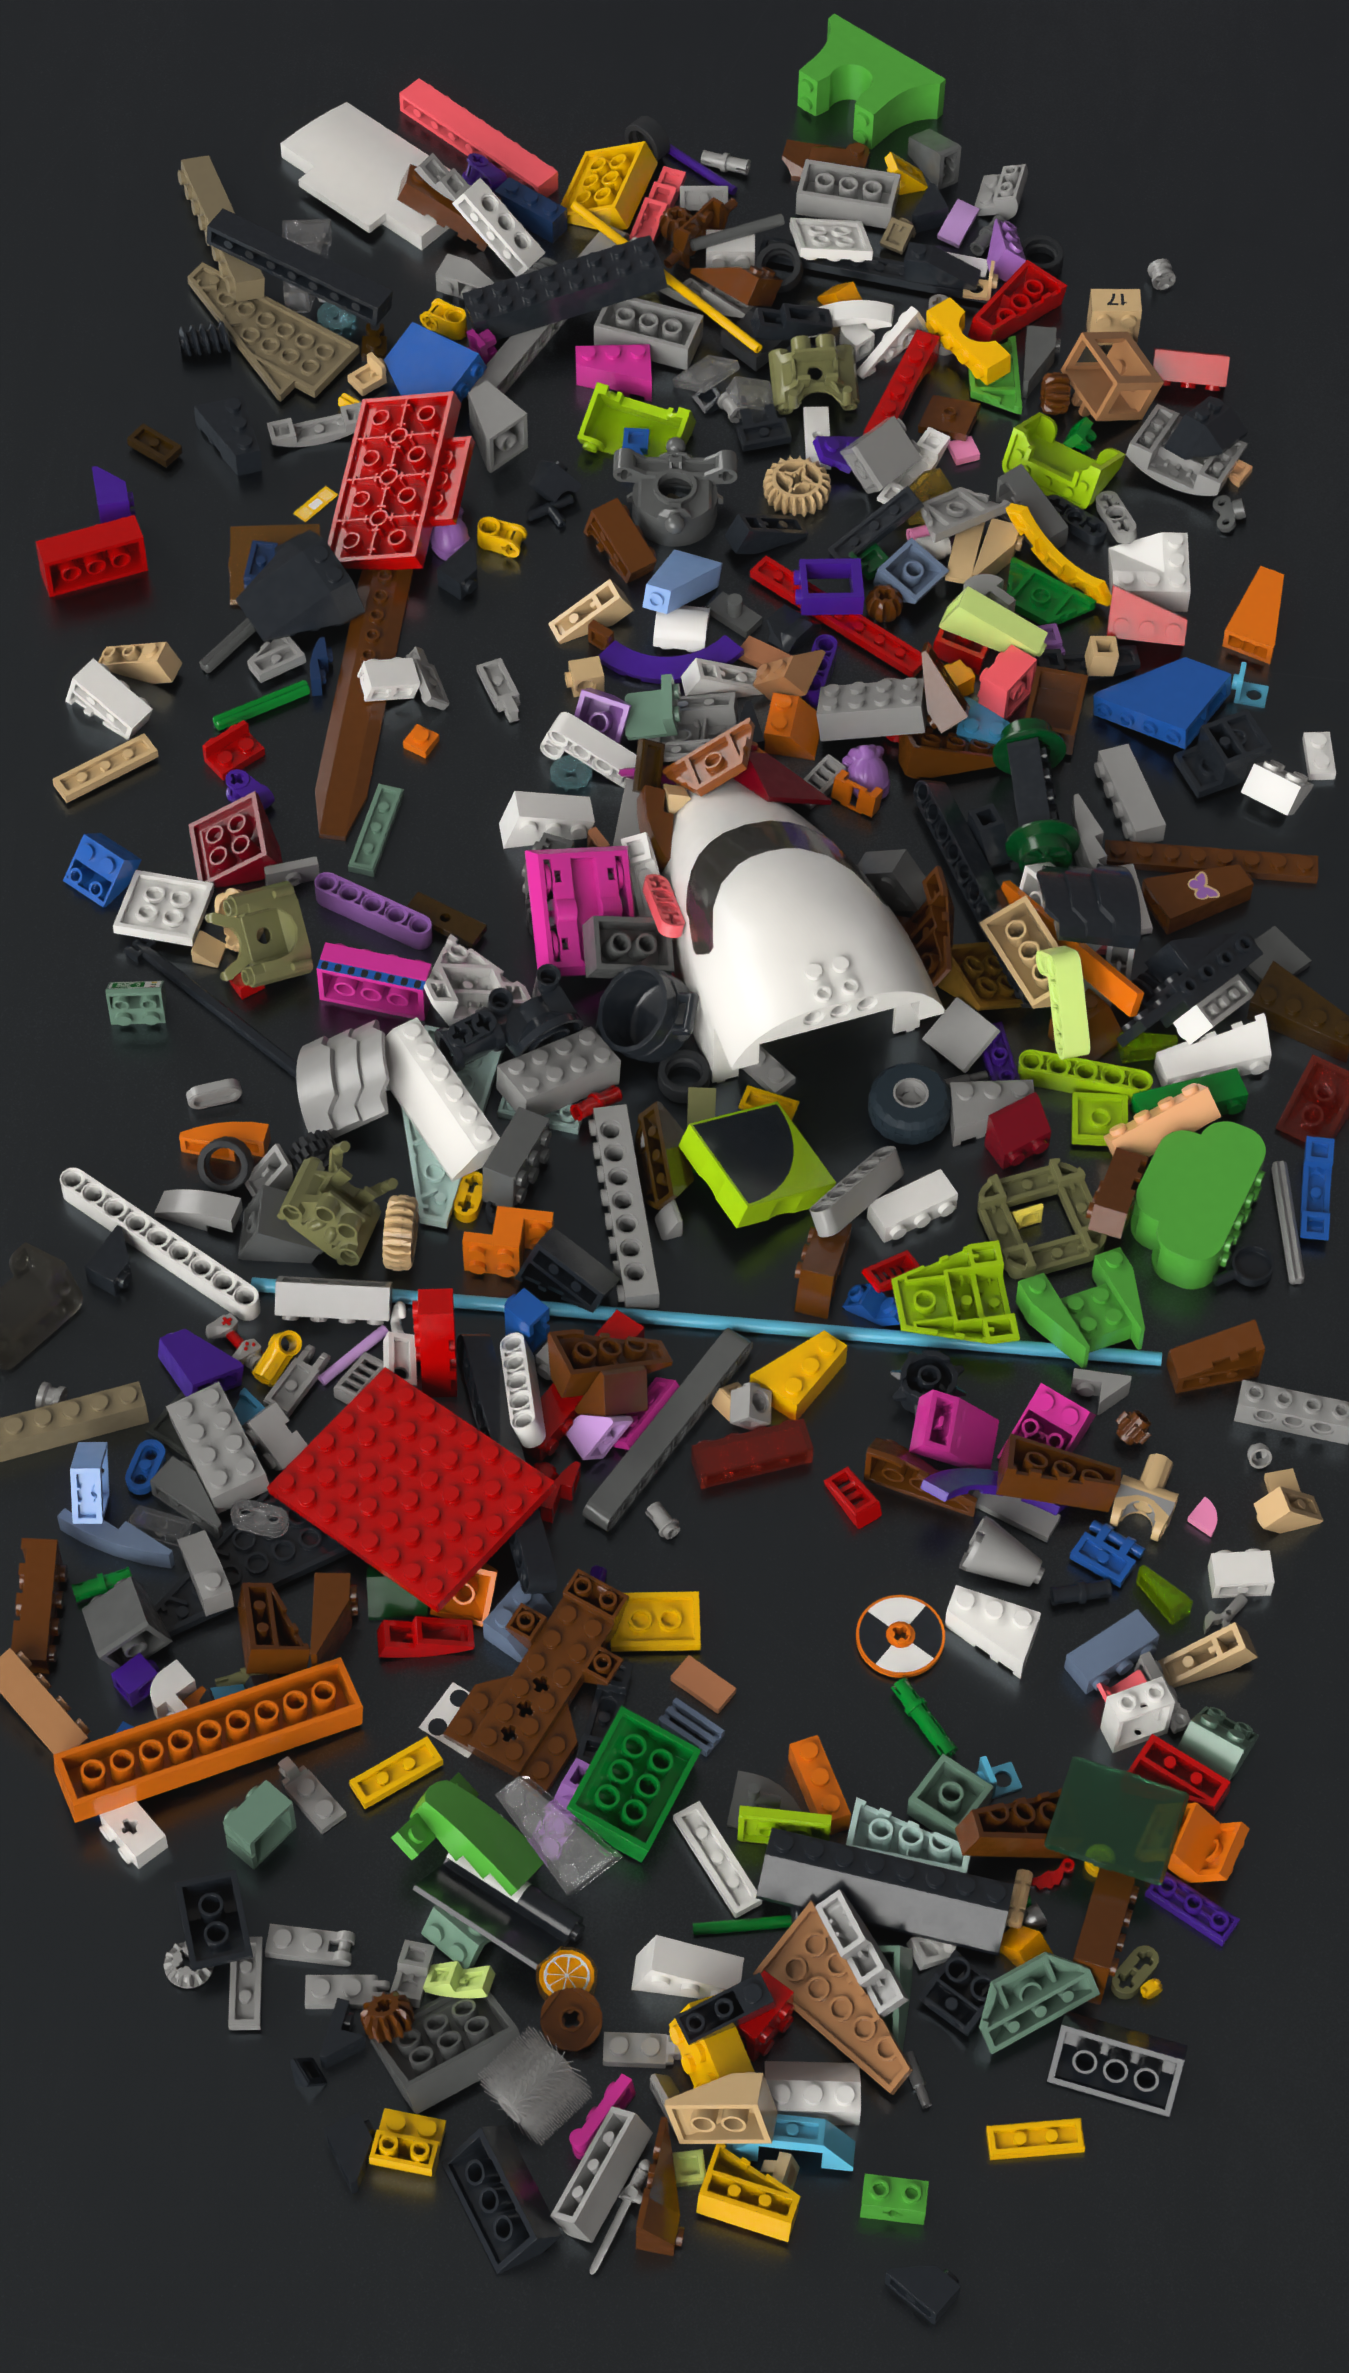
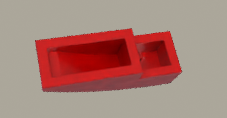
[377,1616,475,1658]

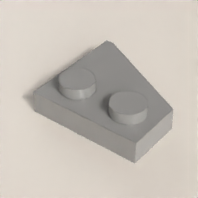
[247,636,306,683]

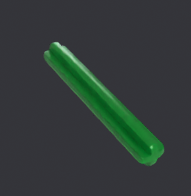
[213,680,310,731]

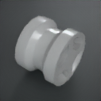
[1147,259,1176,290]
[35,1381,68,1408]

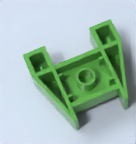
[1016,1247,1145,1369]

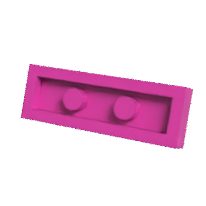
[613,1377,680,1450]

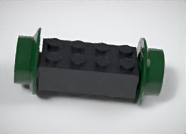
[992,718,1080,872]

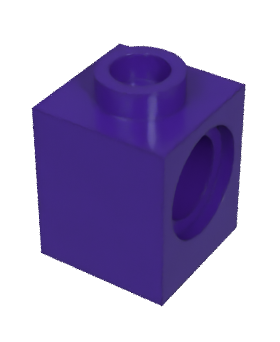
[111,1653,160,1707]

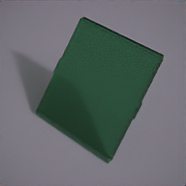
[1044,1756,1189,1885]

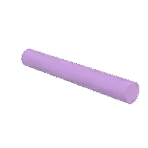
[318,1325,388,1386]

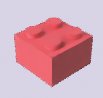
[977,644,1037,720]

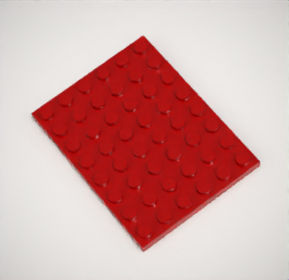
[267,1367,557,1613]

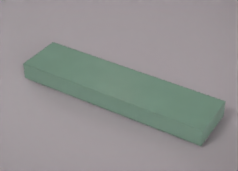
[348,784,404,877]

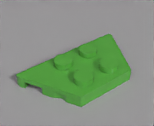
[968,336,1022,414]

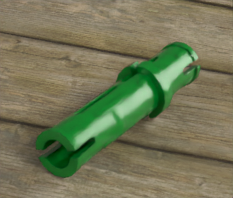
[891,1677,958,1758]

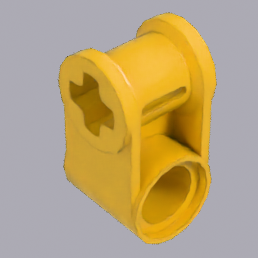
[420,298,468,340]
[477,517,528,558]

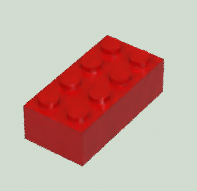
[35,515,148,597]

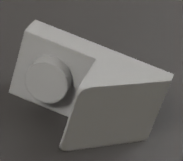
[1071,1368,1132,1415]

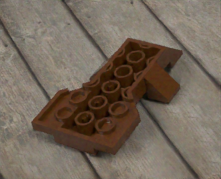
[443,1569,629,1796]

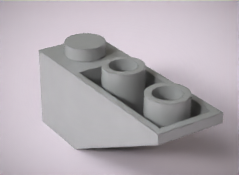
[436,254,494,299]

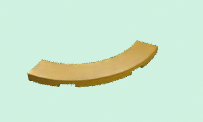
[1005,503,1111,606]

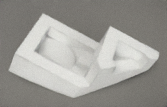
[907,1937,956,1970]

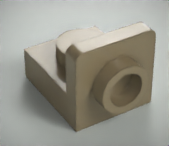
[880,217,916,255]

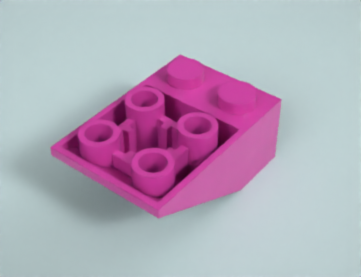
[997,1383,1096,1459]
[909,1390,999,1470]

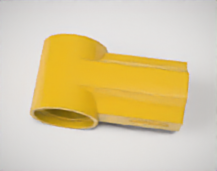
[251,1330,302,1387]

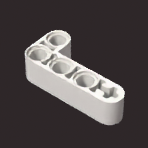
[540,712,636,788]

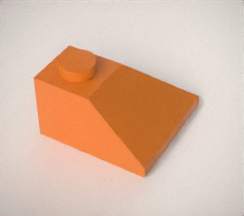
[430,1563,498,1627]

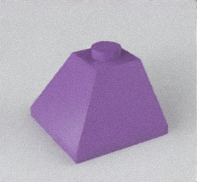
[574,687,631,744]

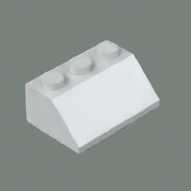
[764,2061,861,2126]

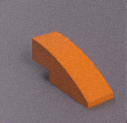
[179,1122,271,1162]

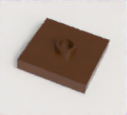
[918,395,981,441]

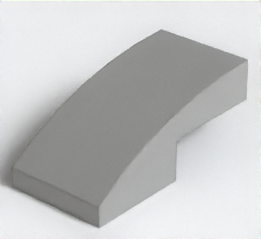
[414,153,470,201]
[390,1940,435,2008]

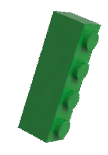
[1130,1068,1249,1117]

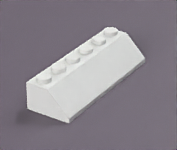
[385,1018,500,1182]

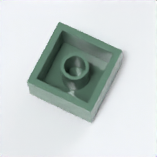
[907,1754,994,1842]

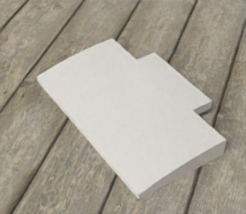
[280,102,471,250]

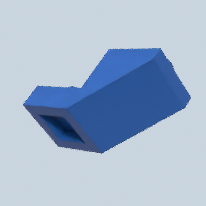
[842,1283,900,1326]

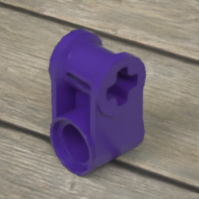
[462,153,507,193]
[225,769,275,810]

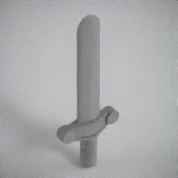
[590,2159,651,2275]

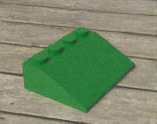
[566,1706,701,1862]

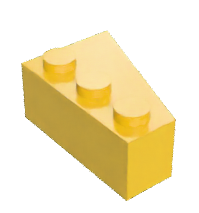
[750,1330,848,1422]

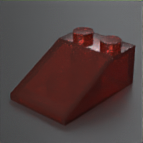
[1275,1055,1349,1143]

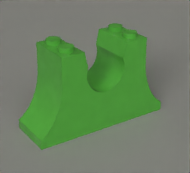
[797,14,946,150]

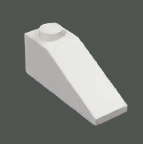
[681,658,763,698]

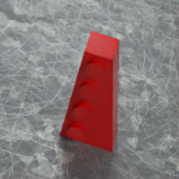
[968,260,1067,343]
[412,1288,457,1398]

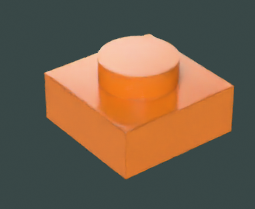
[403,724,440,758]

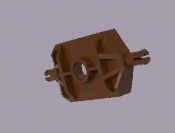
[663,197,738,269]

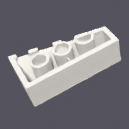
[1154,1013,1272,1087]

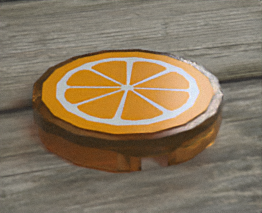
[536,1947,597,2001]

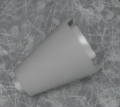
[959,1516,1045,1587]

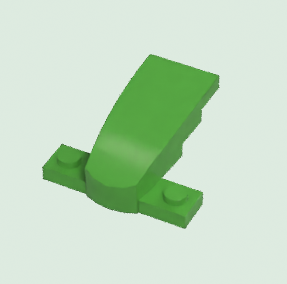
[391,1772,547,1896]

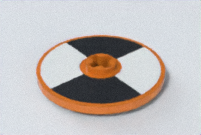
[856,1595,945,1678]

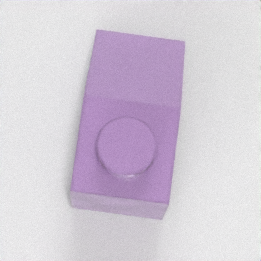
[566,1414,634,1460]

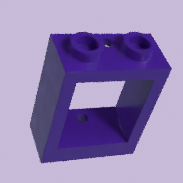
[794,558,864,615]

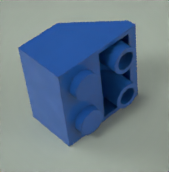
[63,833,142,907]

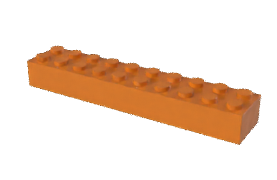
[53,1657,363,1823]

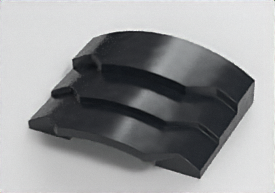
[1036,863,1141,949]

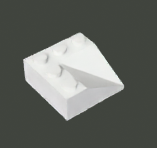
[1108,532,1191,612]

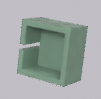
[223,1780,297,1870]

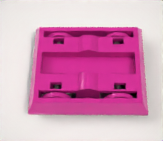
[525,846,636,977]

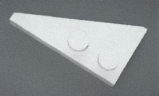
[857,306,929,380]

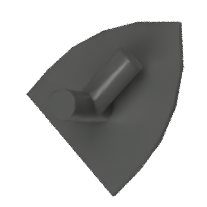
[727,1771,802,1829]

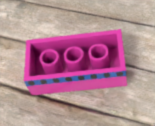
[317,942,432,1021]

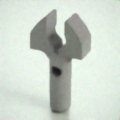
[1204,1594,1248,1634]

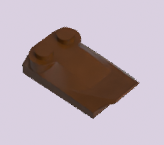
[782,139,871,182]

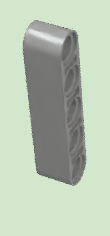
[810,1146,904,1237]

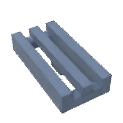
[658,1698,725,1757]

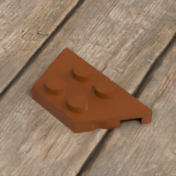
[662,718,755,797]

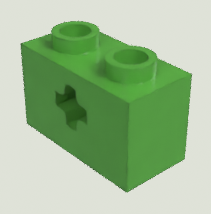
[860,2174,929,2225]

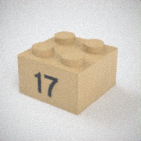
[1086,289,1142,345]

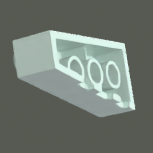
[846,1797,970,1873]

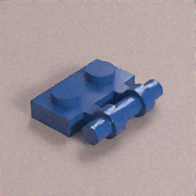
[1069,1520,1146,1588]

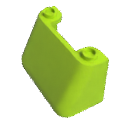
[577,382,696,457]
[1002,412,1126,510]

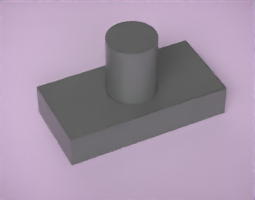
[707,592,763,639]

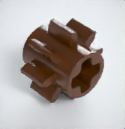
[1115,1410,1152,1445]

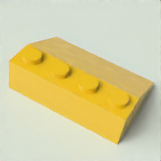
[560,141,658,231]

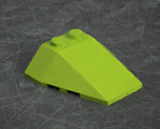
[891,1240,1020,1344]

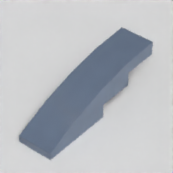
[57,1508,175,1569]

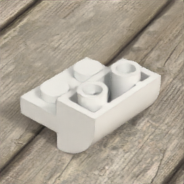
[653,605,710,652]

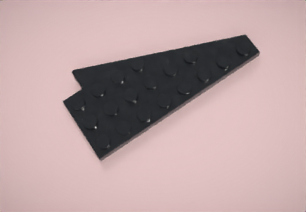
[154,1491,352,1637]

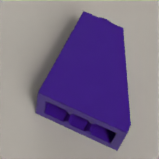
[158,1329,244,1397]

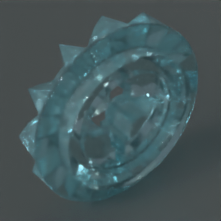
[317,302,356,332]
[550,755,592,792]

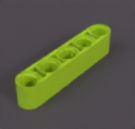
[1017,1049,1153,1104]

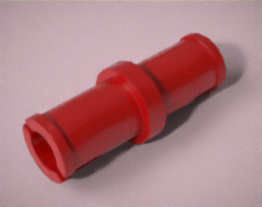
[570,1085,623,1121]

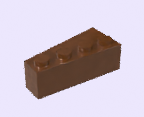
[11,1538,68,1674]
[1073,1862,1140,2005]

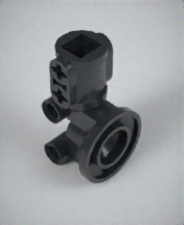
[434,964,584,1073]

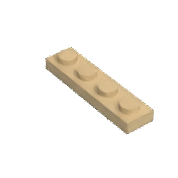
[52,733,158,803]

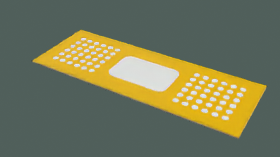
[293,486,338,522]

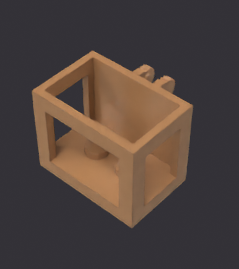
[1061,332,1164,421]

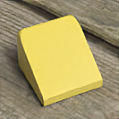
[1010,1203,1044,1229]

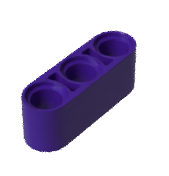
[801,634,838,708]

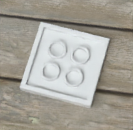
[789,218,873,262]
[113,870,214,947]

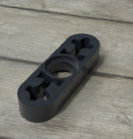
[1047,495,1107,545]

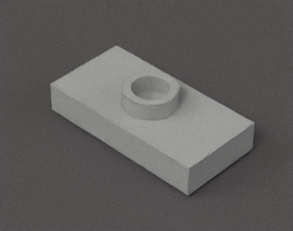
[264,857,319,886]

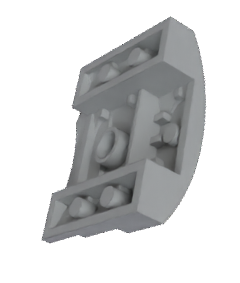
[1126,404,1248,496]
[648,692,738,762]
[296,1019,390,1139]

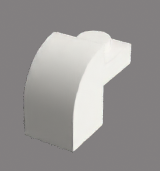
[839,323,879,362]
[150,1659,197,1719]

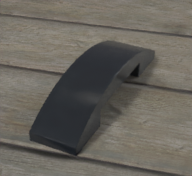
[1035,645,1141,680]
[576,1661,633,1764]

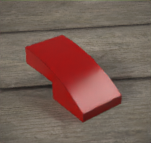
[541,1461,581,1523]

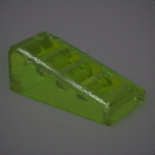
[1117,1032,1178,1064]
[1136,1565,1193,1625]

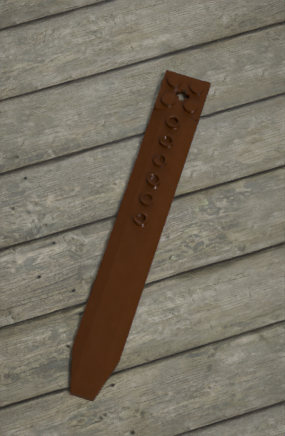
[315,569,414,841]

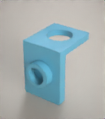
[1231,662,1269,708]
[975,1756,1022,1799]

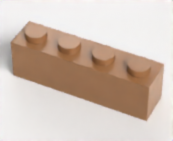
[0,1648,92,1754]

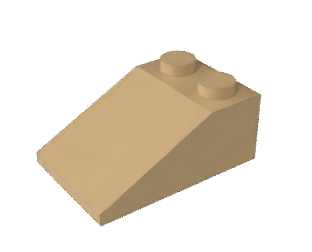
[664,2072,778,2144]

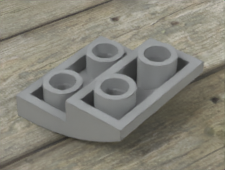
[922,997,1000,1073]

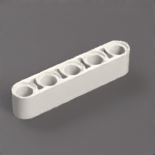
[500,1332,546,1448]

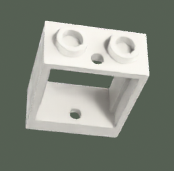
[1100,1676,1175,1753]

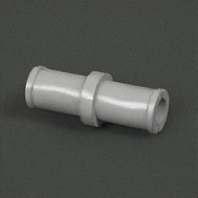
[700,150,751,175]

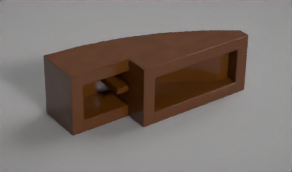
[637,785,674,872]

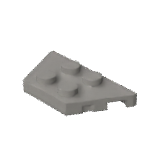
[920,487,1011,543]

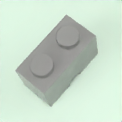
[241,1402,308,1472]

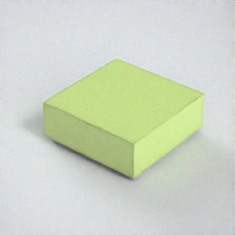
[672,2149,706,2187]

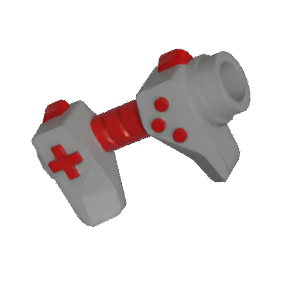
[205,1313,263,1371]

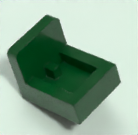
[848,543,889,582]

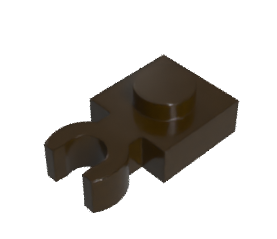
[361,323,387,361]

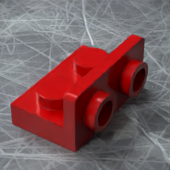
[202,720,265,781]

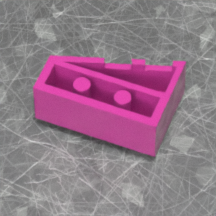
[575,344,652,402]

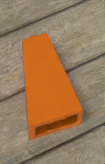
[1222,566,1284,664]

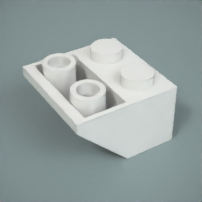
[1241,760,1314,816]

